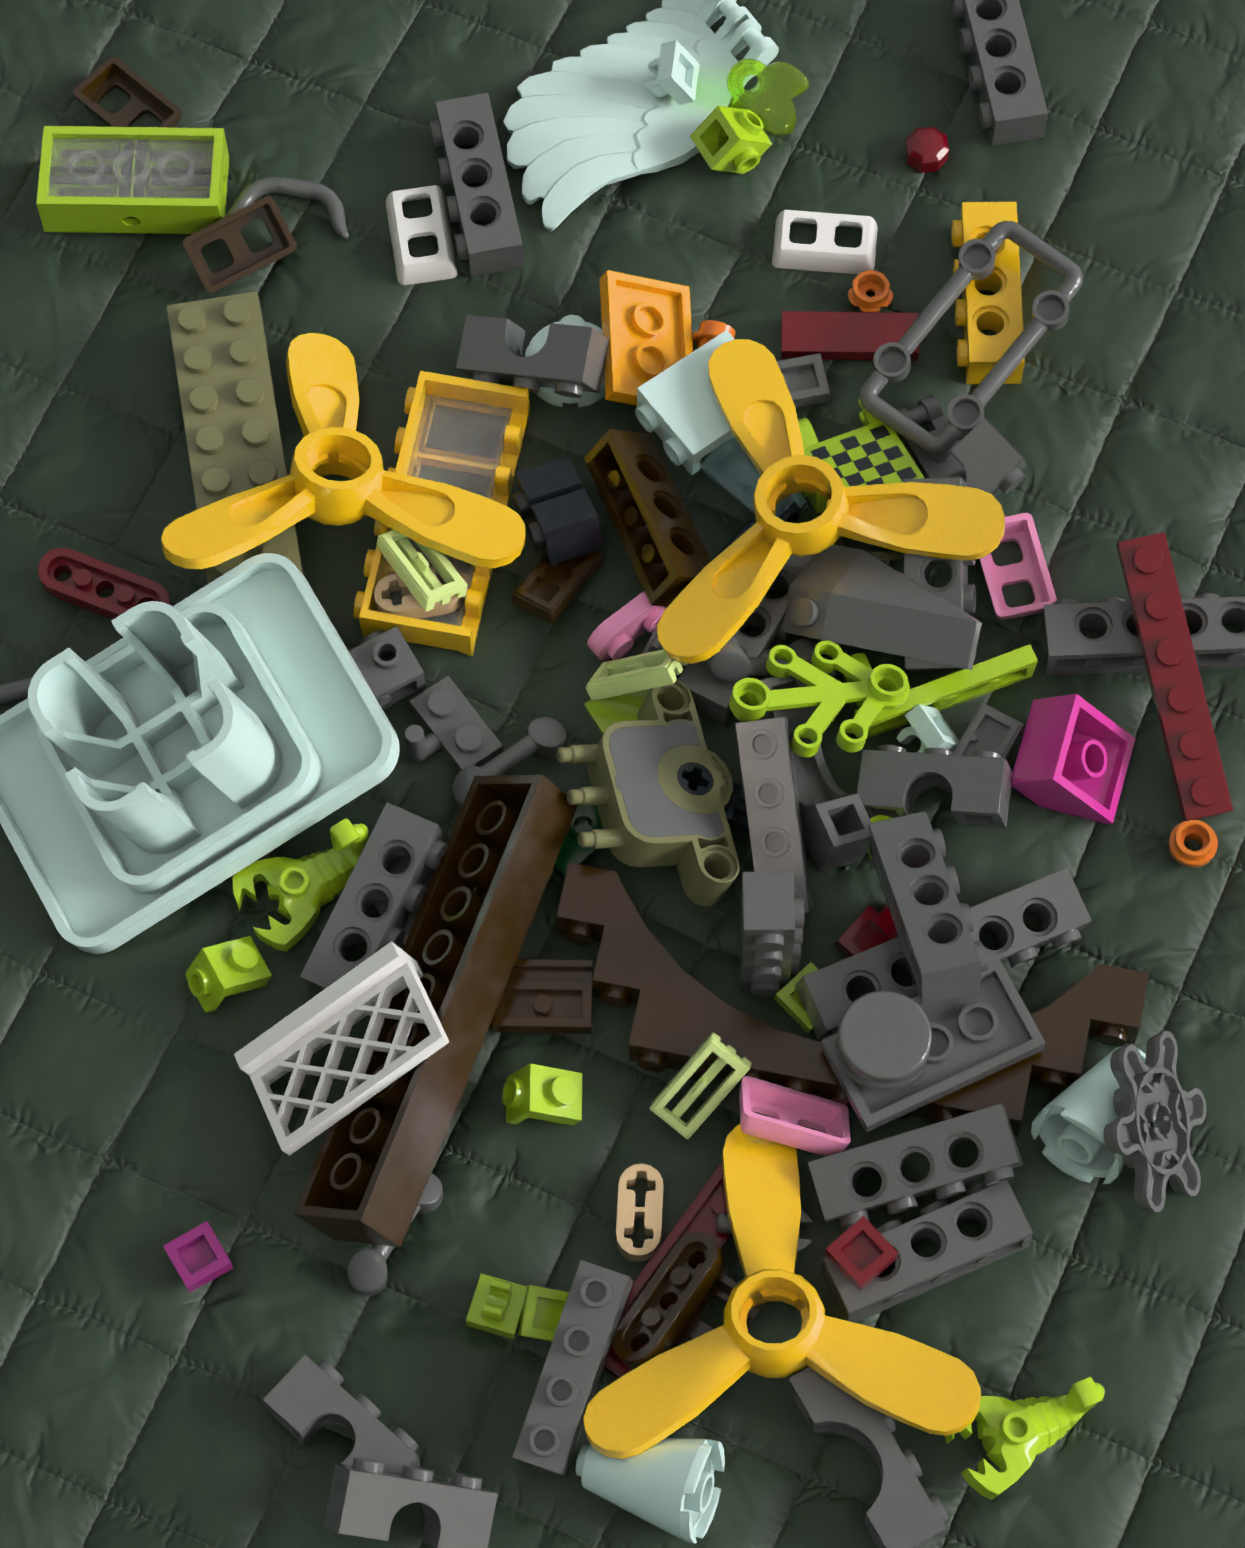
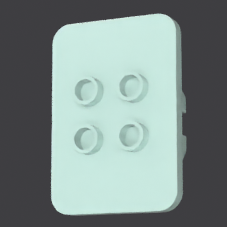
[0,553,400,954]

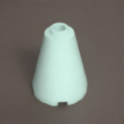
[1031,1047,1146,1184]
[576,1438,725,1544]

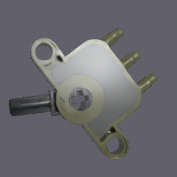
[556,680,749,907]

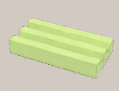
[376,530,468,612]
[586,649,688,701]
[649,1032,752,1140]

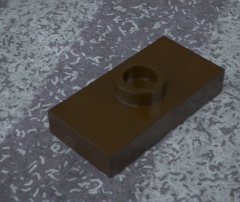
[512,550,603,624]

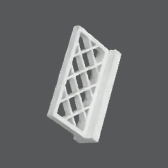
[234,941,449,1156]

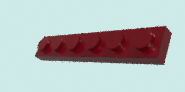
[1116,532,1233,821]

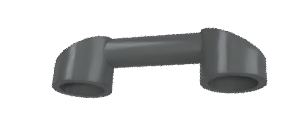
[705,637,823,682]
[452,717,567,810]
[347,1173,443,1296]

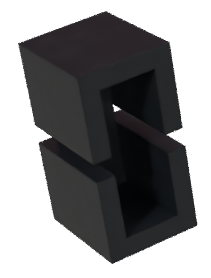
[513,456,604,566]

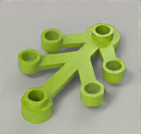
[729,640,910,758]

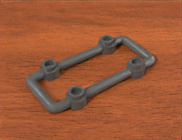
[859,221,1083,455]

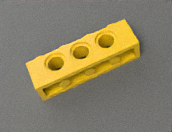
[951,202,1025,384]

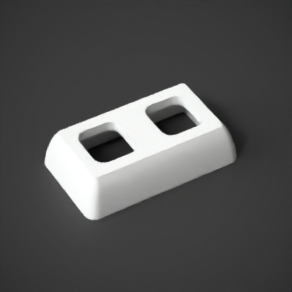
[386,185,458,285]
[772,210,878,274]

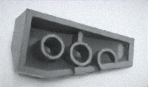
[782,545,982,670]

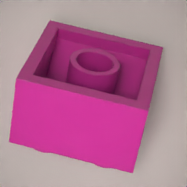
[1012,694,1136,824]

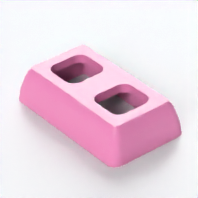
[979,513,1057,621]
[739,1076,851,1157]

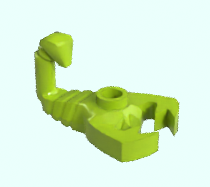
[232,818,370,952]
[945,1377,1105,1500]

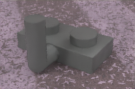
[405,676,503,772]

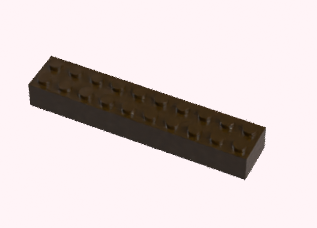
[293,775,578,1247]

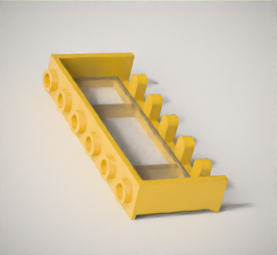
[353,371,530,656]

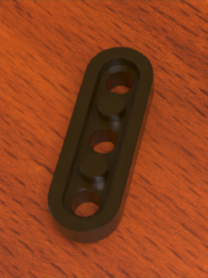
[613,1232,724,1369]

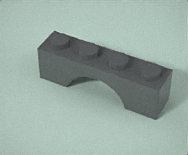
[747,675,872,873]
[787,1367,949,1548]

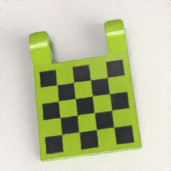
[798,399,924,487]

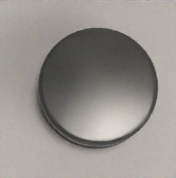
[836,991,932,1091]

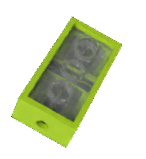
[36,126,229,234]

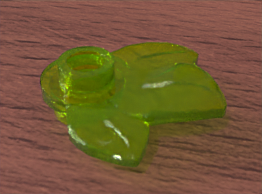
[727,59,810,135]

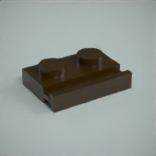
[492,959,593,1034]

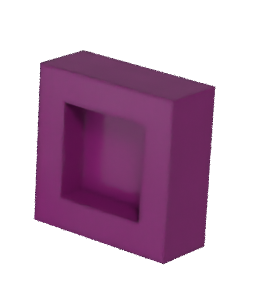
[163,1221,233,1293]

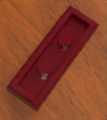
[781,311,919,361]

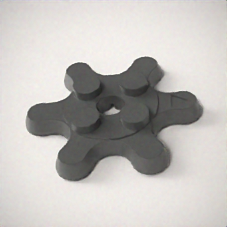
[1103,1031,1207,1213]

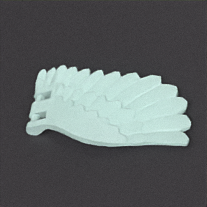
[503,0,779,232]

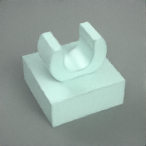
[645,40,700,105]
[897,704,959,753]

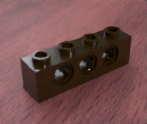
[584,429,711,607]

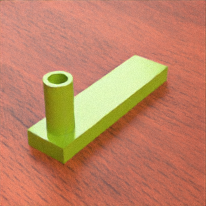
[843,644,1038,739]

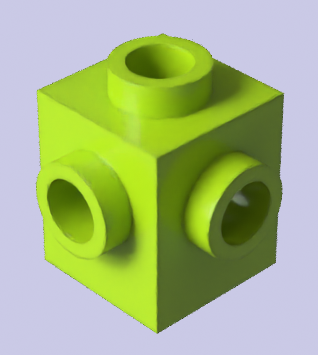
[690,106,772,174]

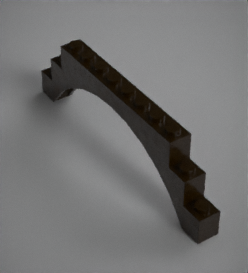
[556,863,1149,1136]

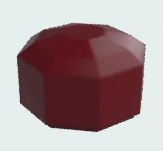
[905,126,949,173]

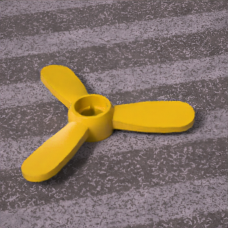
[161,333,526,569]
[657,339,1005,664]
[583,1124,981,1459]

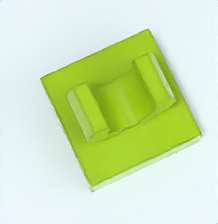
[466,1273,527,1340]

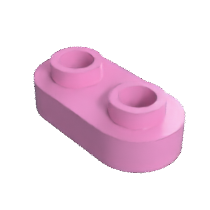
[587,591,667,661]

